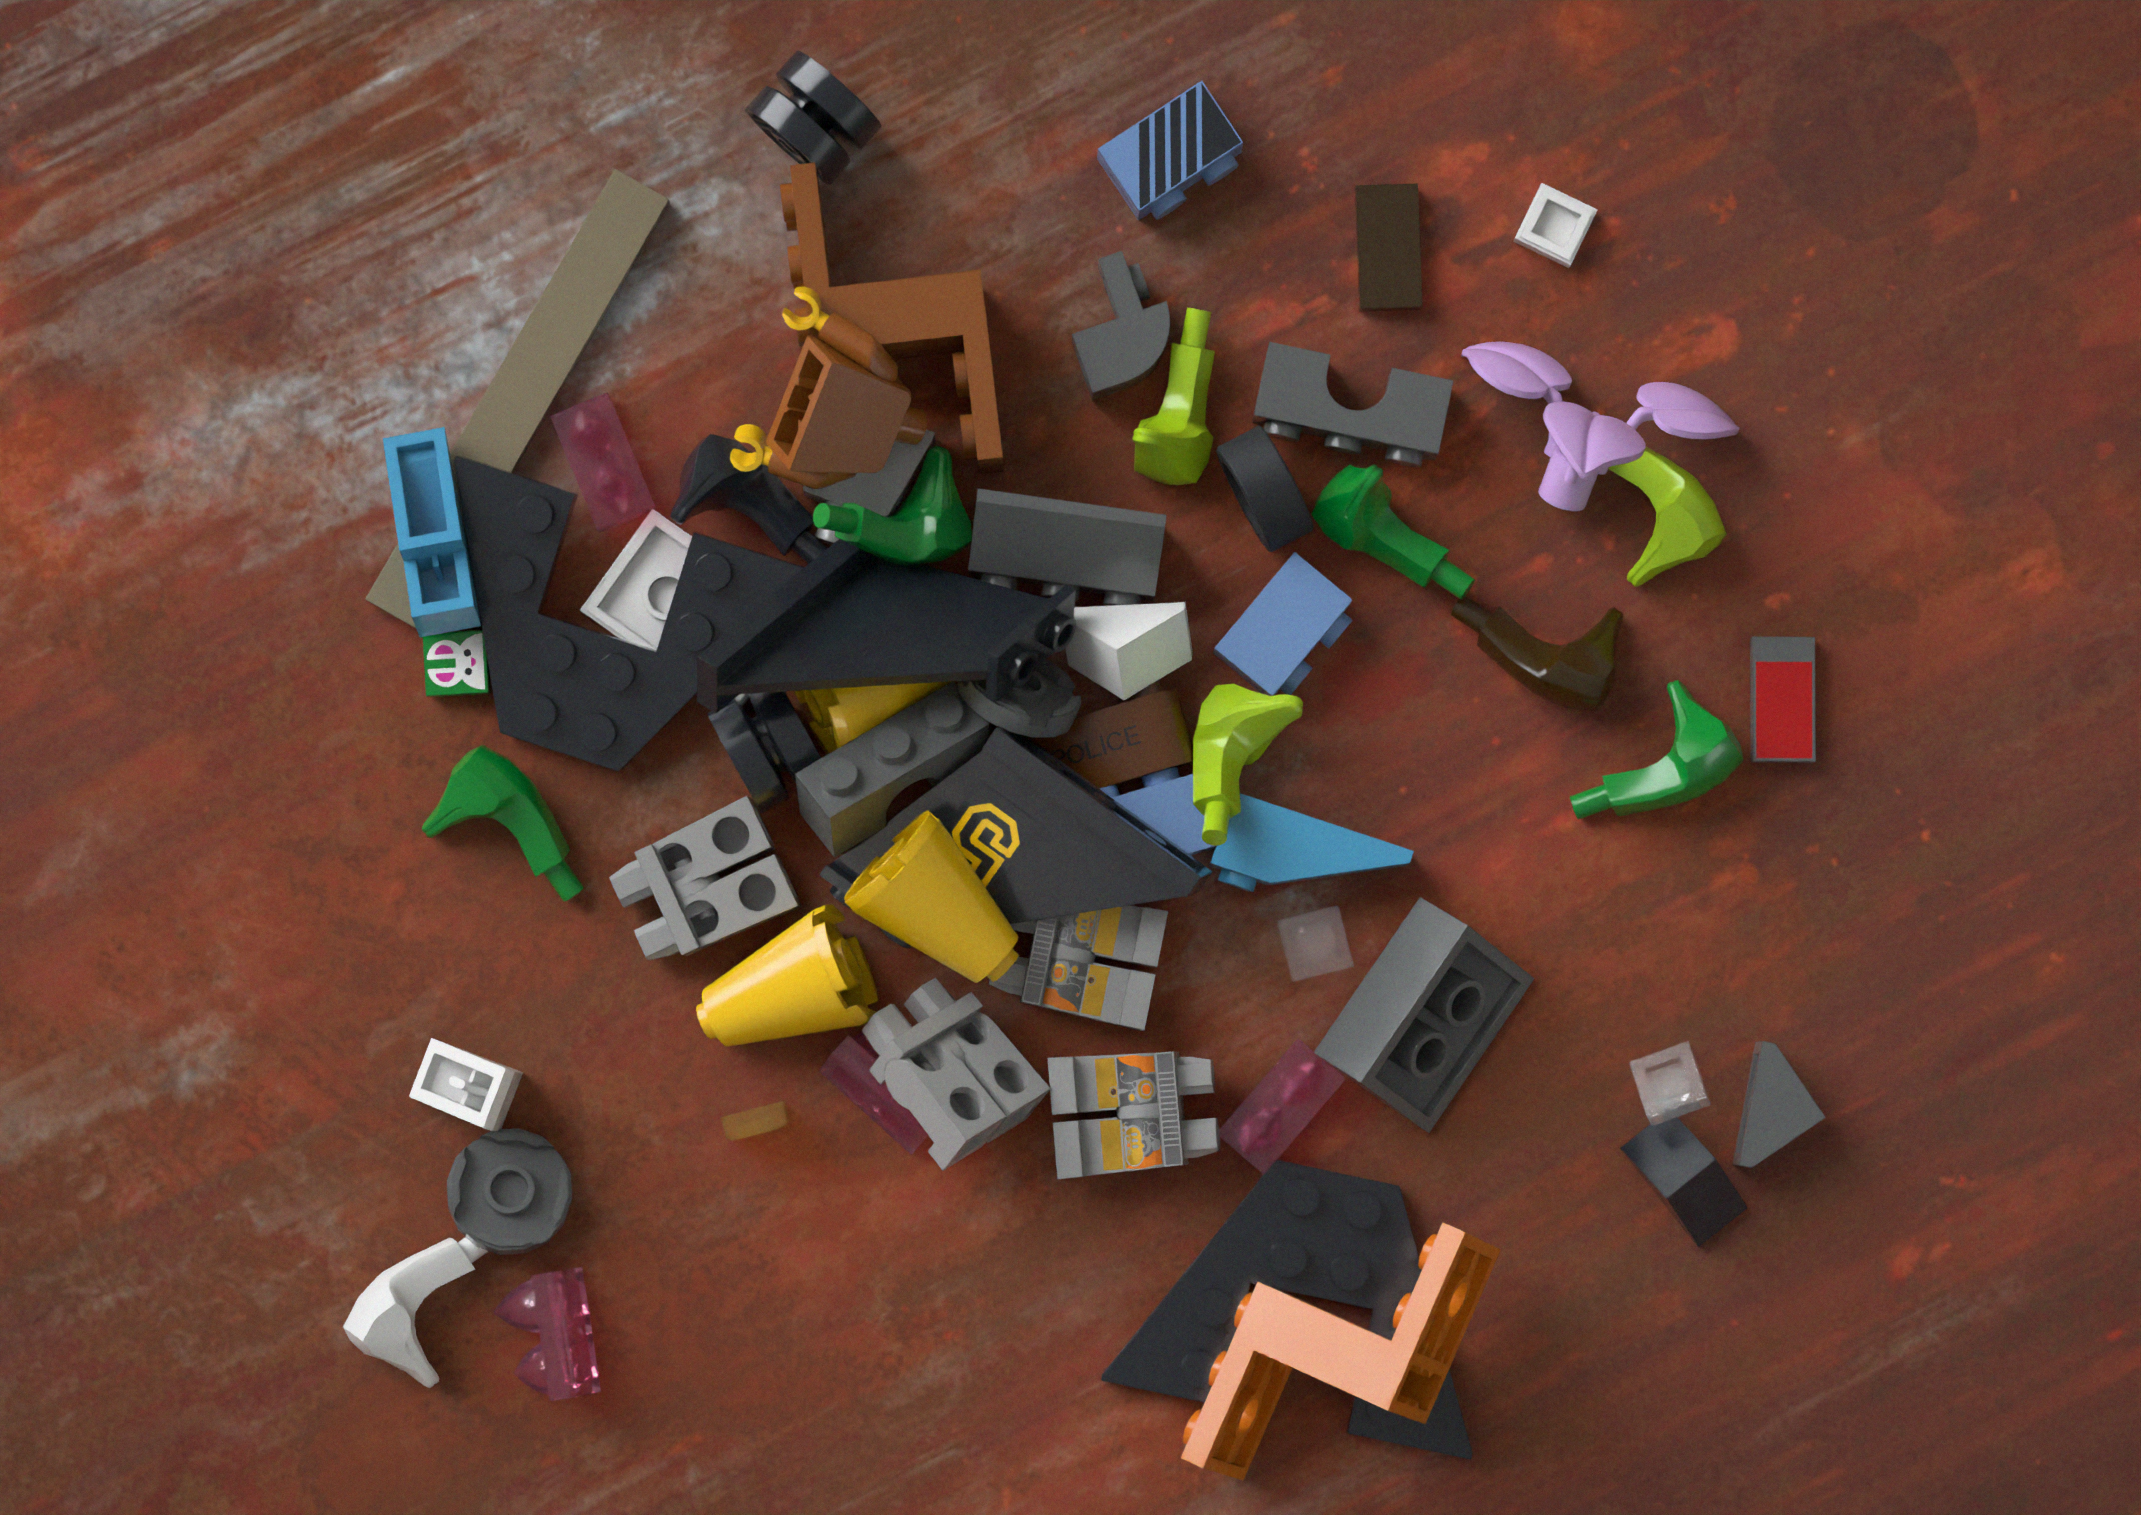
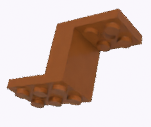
[780,162,1004,474]

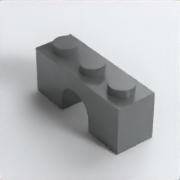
[1252,342,1453,467]
[795,681,989,857]

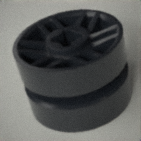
[745,50,882,185]
[707,691,821,813]

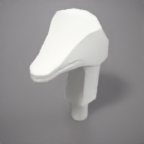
[343,1237,488,1388]

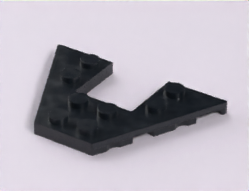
[454,456,805,771]
[1101,1159,1472,1459]

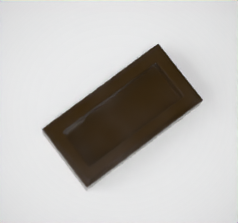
[1355,183,1423,312]

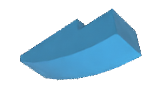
[383,427,481,637]

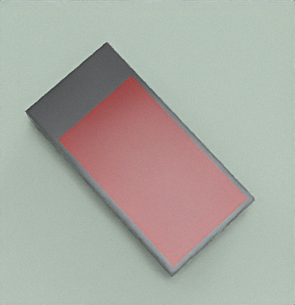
[1750,637,1816,763]

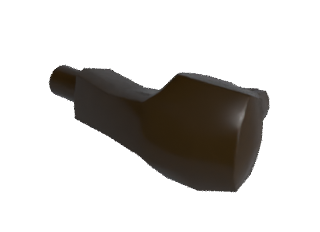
[1451,596,1623,711]

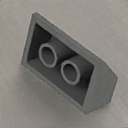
[968,489,1167,606]
[1314,897,1535,1133]

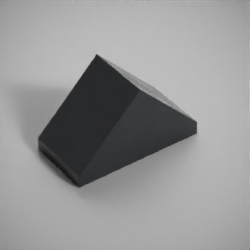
[1620,1109,1748,1247]

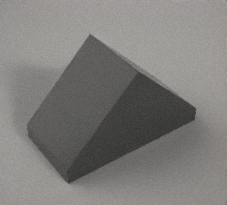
[1732,1041,1826,1168]

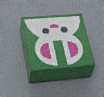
[423,630,490,698]

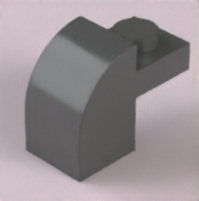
[1072,251,1170,401]

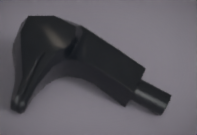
[670,434,828,564]

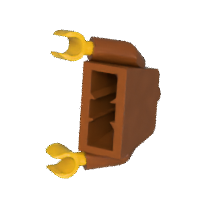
[730,286,927,489]

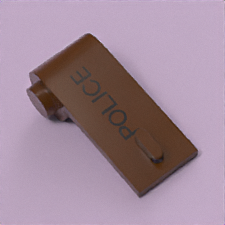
[1028,680,1193,789]

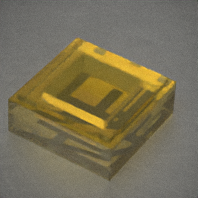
[721,1101,790,1141]

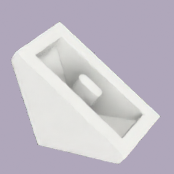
[1066,602,1193,700]
[409,1038,523,1131]

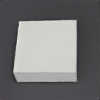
[1513,183,1597,268]

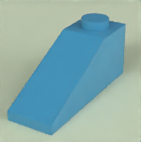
[1209,793,1414,892]

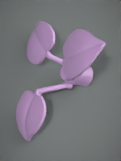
[1461,342,1740,511]

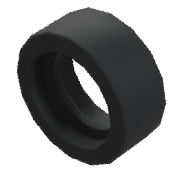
[1216,426,1314,552]

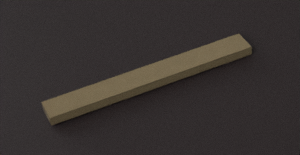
[365,169,670,628]

